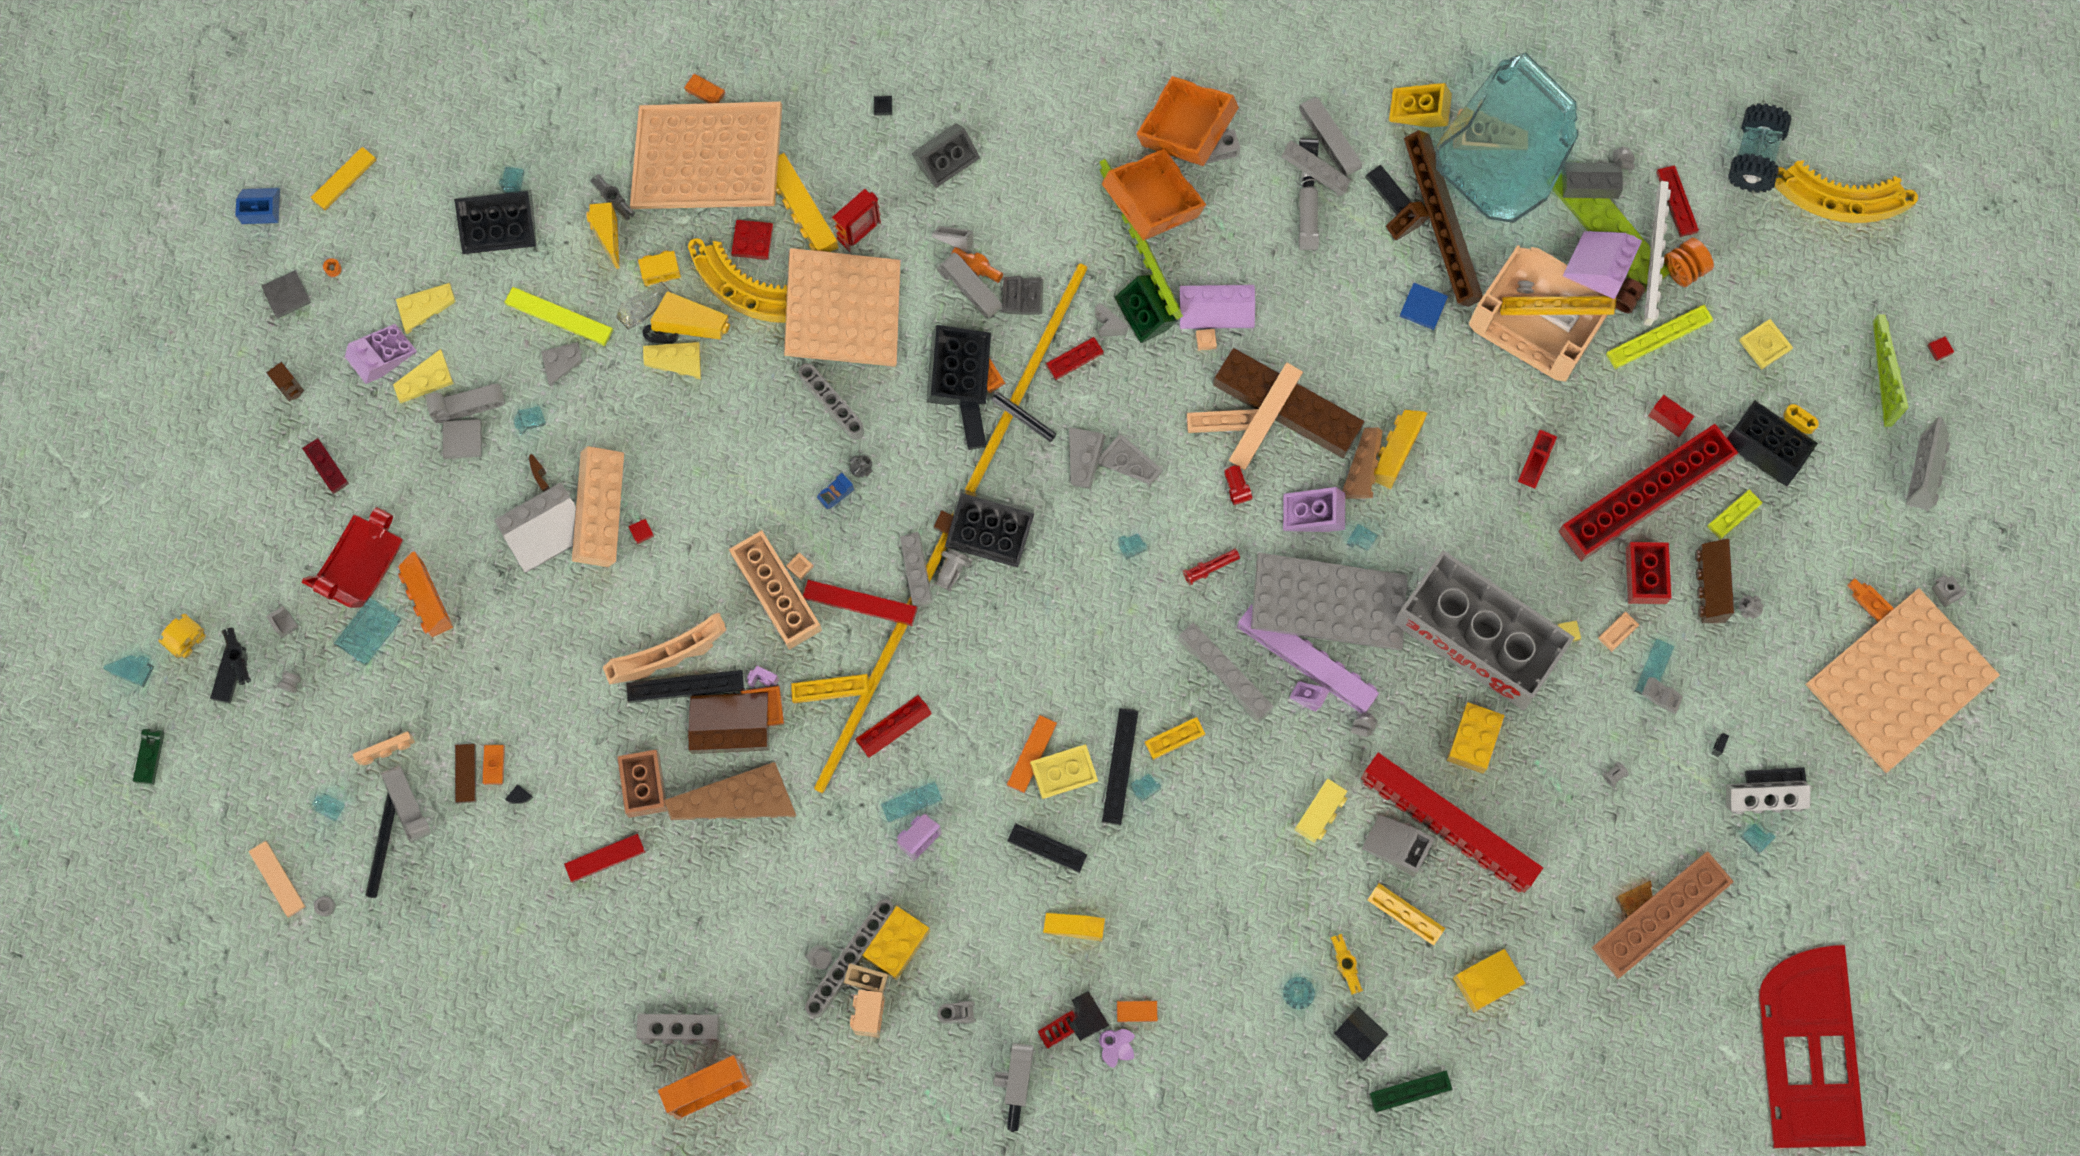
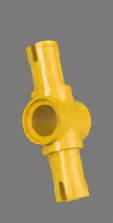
[1330,934,1363,995]

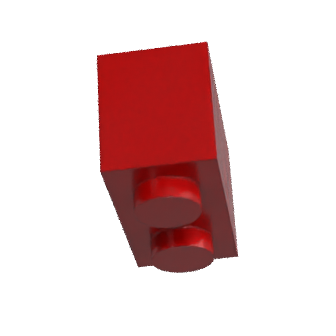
[1648,394,1695,437]

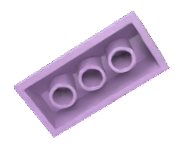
[1179,285,1255,329]

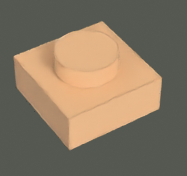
[1196,329,1217,351]
[786,553,814,580]

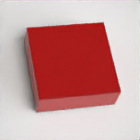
[1927,336,1954,361]
[628,518,654,544]

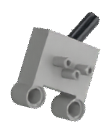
[993,1043,1034,1132]

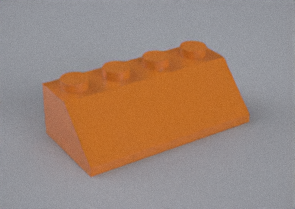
[398,551,454,638]

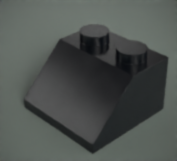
[1332,1006,1388,1064]

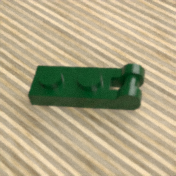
[133,729,164,785]

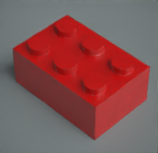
[1626,542,1672,604]

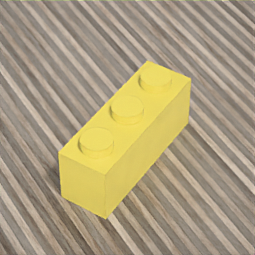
[1295,778,1348,843]

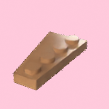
[1342,427,1383,499]

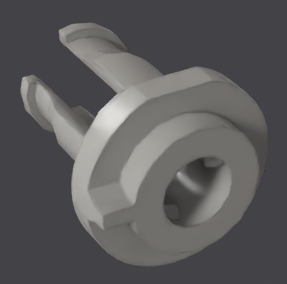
[934,549,973,591]

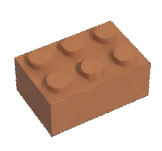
[617,750,667,818]

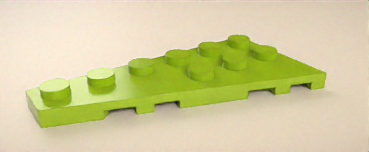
[1872,314,1909,427]

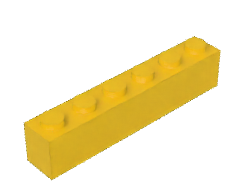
[776,153,839,252]

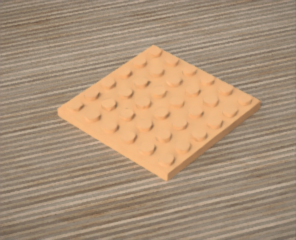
[784,248,900,367]

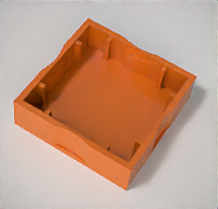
[1136,76,1239,166]
[1102,149,1206,241]
[658,1055,752,1120]

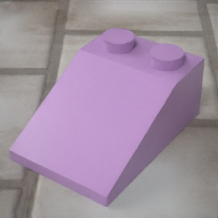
[1283,487,1345,532]

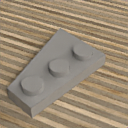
[1069,427,1106,489]

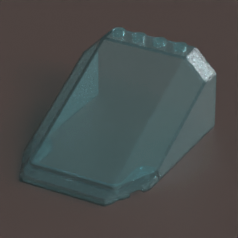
[1436,52,1579,223]

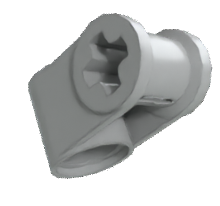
[937,1001,976,1024]

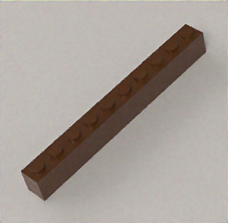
[1404,130,1483,307]

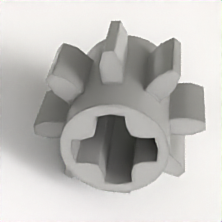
[1738,595,1764,619]

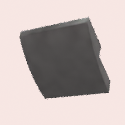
[262,270,311,319]
[1002,276,1043,315]

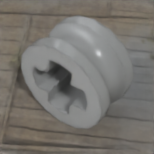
[1517,281,1535,294]

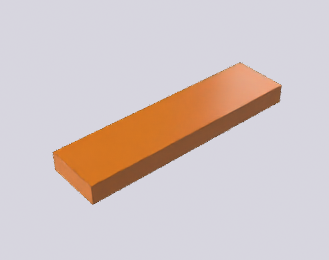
[1007,715,1057,794]

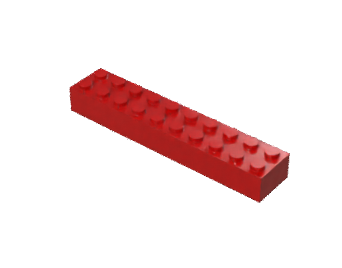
[1558,424,1738,562]
[1361,752,1544,893]

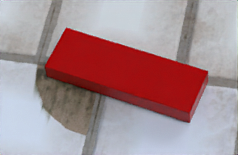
[1046,337,1104,381]

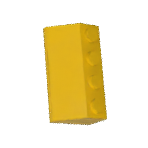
[1373,410,1428,489]

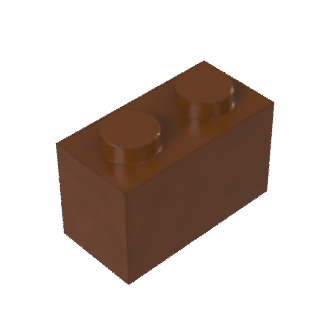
[266,361,304,402]

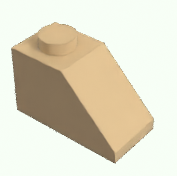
[844,963,889,995]

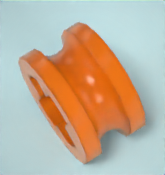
[323,258,342,277]

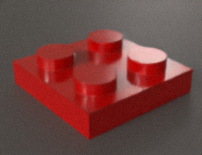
[731,220,773,260]

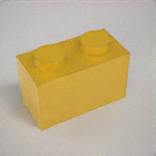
[638,251,681,287]

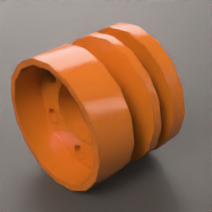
[1664,237,1714,287]

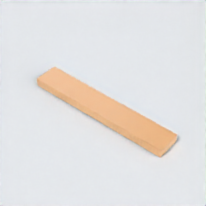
[1229,362,1303,470]

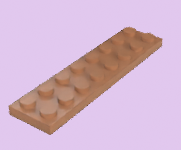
[1591,851,1734,979]

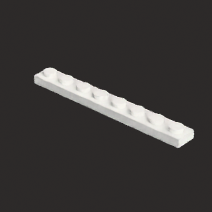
[1643,181,1671,326]

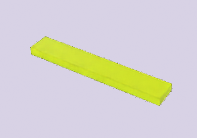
[504,287,613,346]
[1606,305,1714,370]

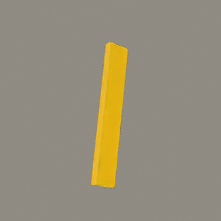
[1500,296,1616,315]

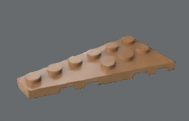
[664,762,796,820]

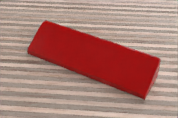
[855,695,932,758]

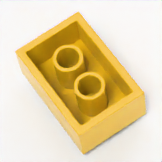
[1446,702,1505,774]
[862,906,931,981]

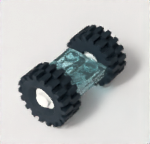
[1728,103,1792,193]

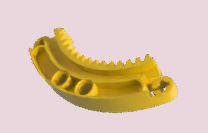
[1775,160,1918,223]
[688,238,787,323]

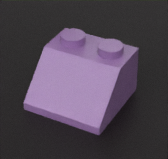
[896,814,942,861]

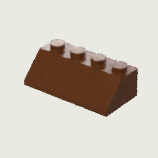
[1695,539,1734,623]

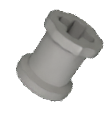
[1602,762,1629,788]

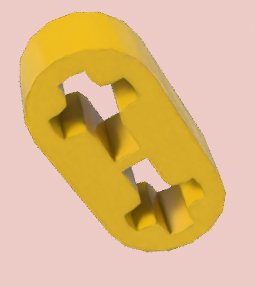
[1783,404,1819,434]

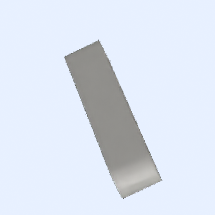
[1299,96,1362,176]
[799,363,864,440]

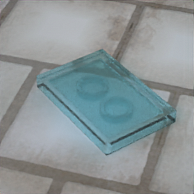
[334,598,401,666]

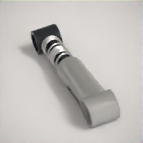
[1299,138,1319,250]

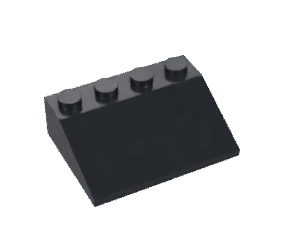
[454,190,536,254]
[926,325,991,405]
[1727,400,1818,487]
[945,488,1035,568]

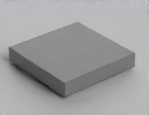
[443,419,482,459]

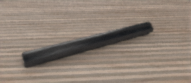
[365,792,396,898]

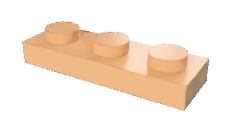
[353,731,415,765]

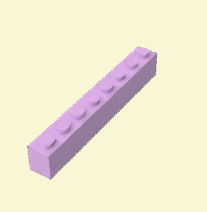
[1237,604,1379,714]

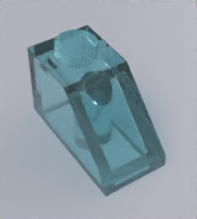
[103,655,154,687]

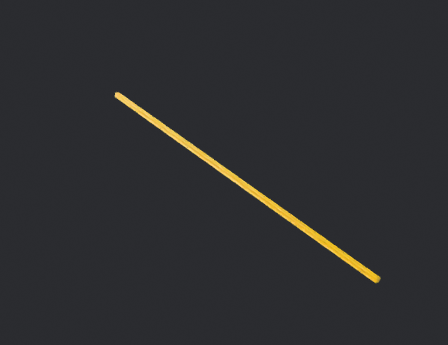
[814,263,1087,793]

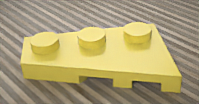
[643,342,701,380]

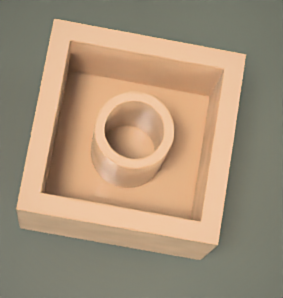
[850,990,885,1038]

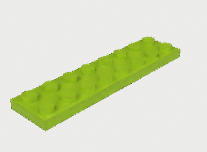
[1548,162,1670,293]

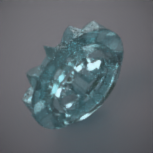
[1283,977,1315,1010]

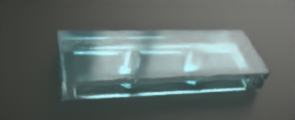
[1634,639,1675,695]
[881,781,943,823]

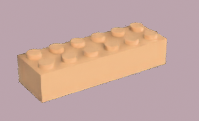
[572,446,624,567]
[729,530,822,650]

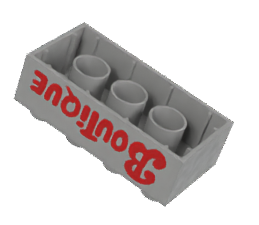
[1394,550,1575,711]

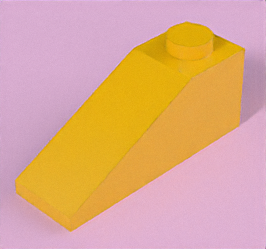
[1043,913,1105,942]

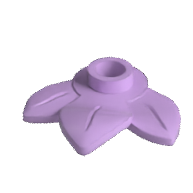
[1099,1029,1135,1068]

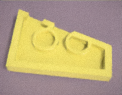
[396,283,456,334]
[393,349,454,403]

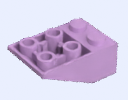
[345,324,416,384]

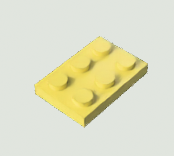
[1030,744,1098,800]

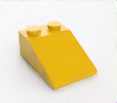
[1389,83,1452,128]
[586,202,620,269]
[1453,949,1526,1013]

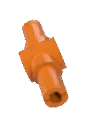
[951,247,1003,283]

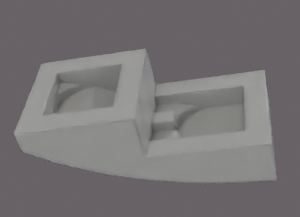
[1642,677,1683,714]

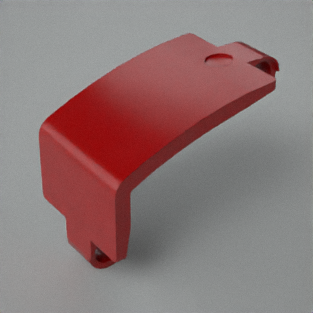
[301,507,403,608]

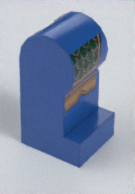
[817,473,855,510]

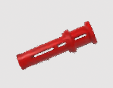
[1183,548,1240,586]

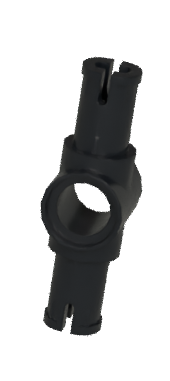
[222,627,251,685]

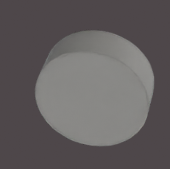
[314,896,336,917]

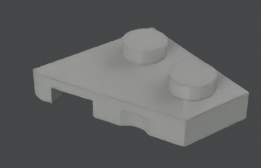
[541,342,583,387]

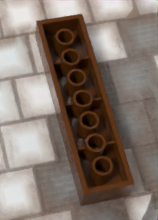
[1213,348,1365,459]

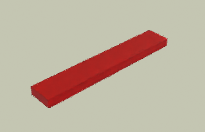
[803,580,918,626]

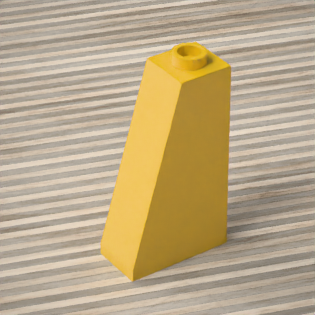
[651,291,730,340]

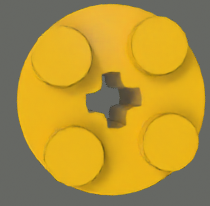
[158,613,206,658]

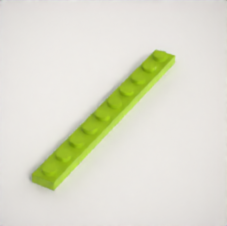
[1099,159,1183,320]

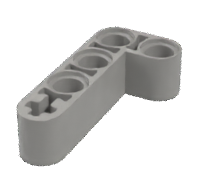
[937,252,1002,319]
[425,384,505,423]
[381,766,431,843]

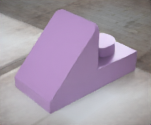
[1289,681,1329,712]

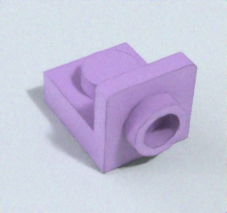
[747,666,779,688]

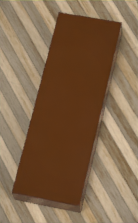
[455,744,476,804]

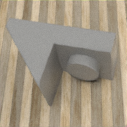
[1095,303,1128,337]

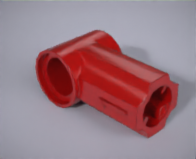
[1224,465,1252,505]

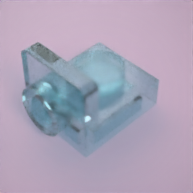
[499,167,525,192]
[514,406,546,435]
[312,793,346,822]

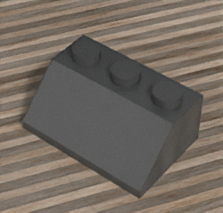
[912,123,980,188]
[1562,162,1623,199]

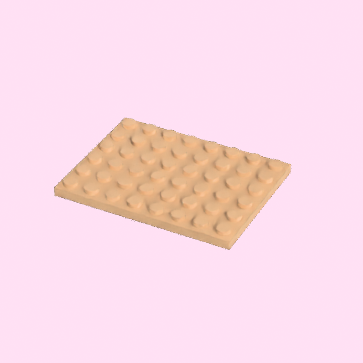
[630,101,782,209]
[1805,588,2000,773]

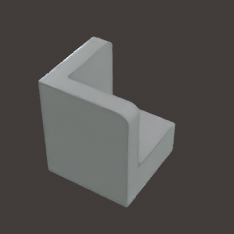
[266,606,299,638]

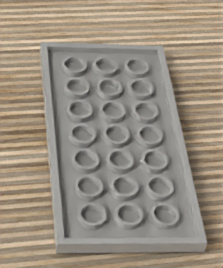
[1251,553,1408,651]

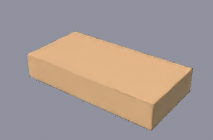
[1598,611,1639,652]

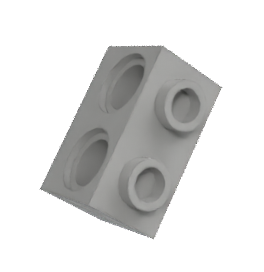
[1205,129,1240,164]

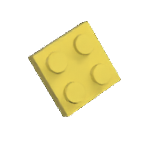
[1739,319,1793,370]

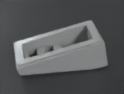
[932,226,973,251]

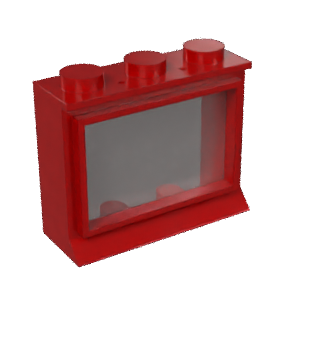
[832,189,881,252]

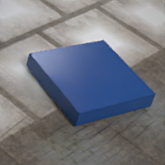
[1399,282,1448,330]

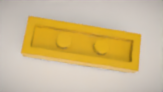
[1144,717,1206,760]

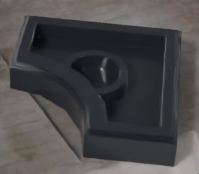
[1070,991,1109,1041]

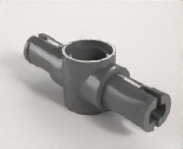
[591,174,635,221]

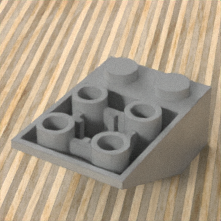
[1362,814,1435,877]

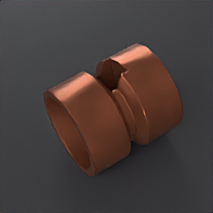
[1615,278,1645,314]

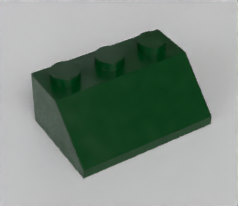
[1114,275,1178,343]

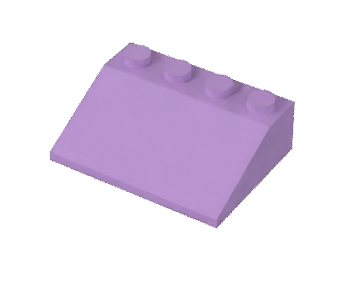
[1563,231,1642,299]

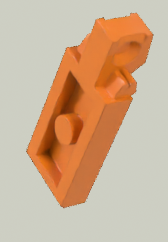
[1847,578,1894,622]

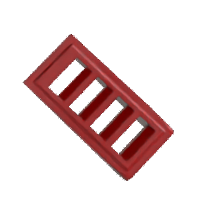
[1037,1010,1075,1049]

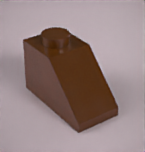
[1386,201,1429,240]

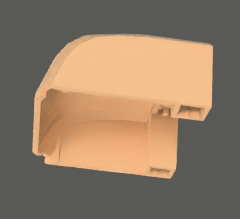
[1469,245,1608,382]

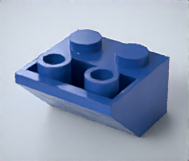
[235,188,280,224]

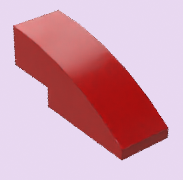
[1517,430,1557,489]

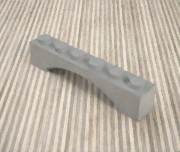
[1178,622,1273,724]

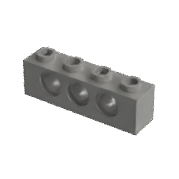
[1726,781,1810,814]
[636,1014,720,1045]

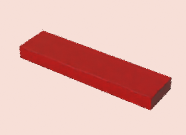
[1656,165,1699,237]
[564,834,646,883]

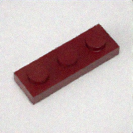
[302,438,349,494]

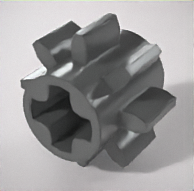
[849,454,873,478]

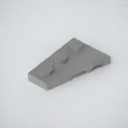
[1098,434,1163,485]

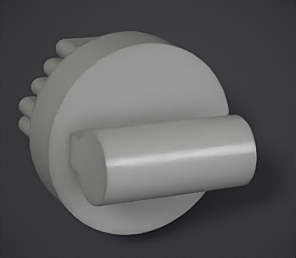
[1613,146,1635,171]
[1351,712,1378,737]
[806,945,832,969]

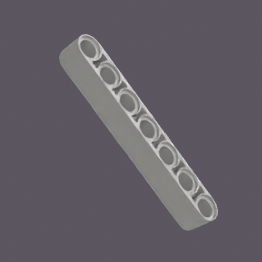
[805,899,894,1018]

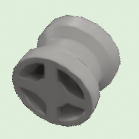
[277,672,301,693]

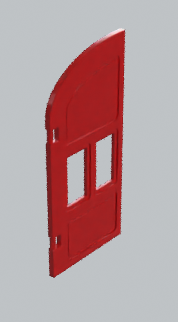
[1759,945,1866,1149]

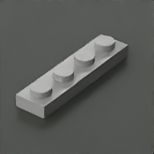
[1281,140,1351,196]
[900,532,933,607]

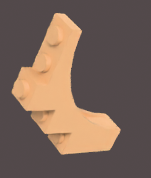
[603,613,726,685]

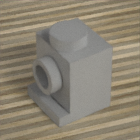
[1932,575,1967,608]

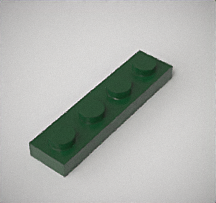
[1369,1070,1453,1113]

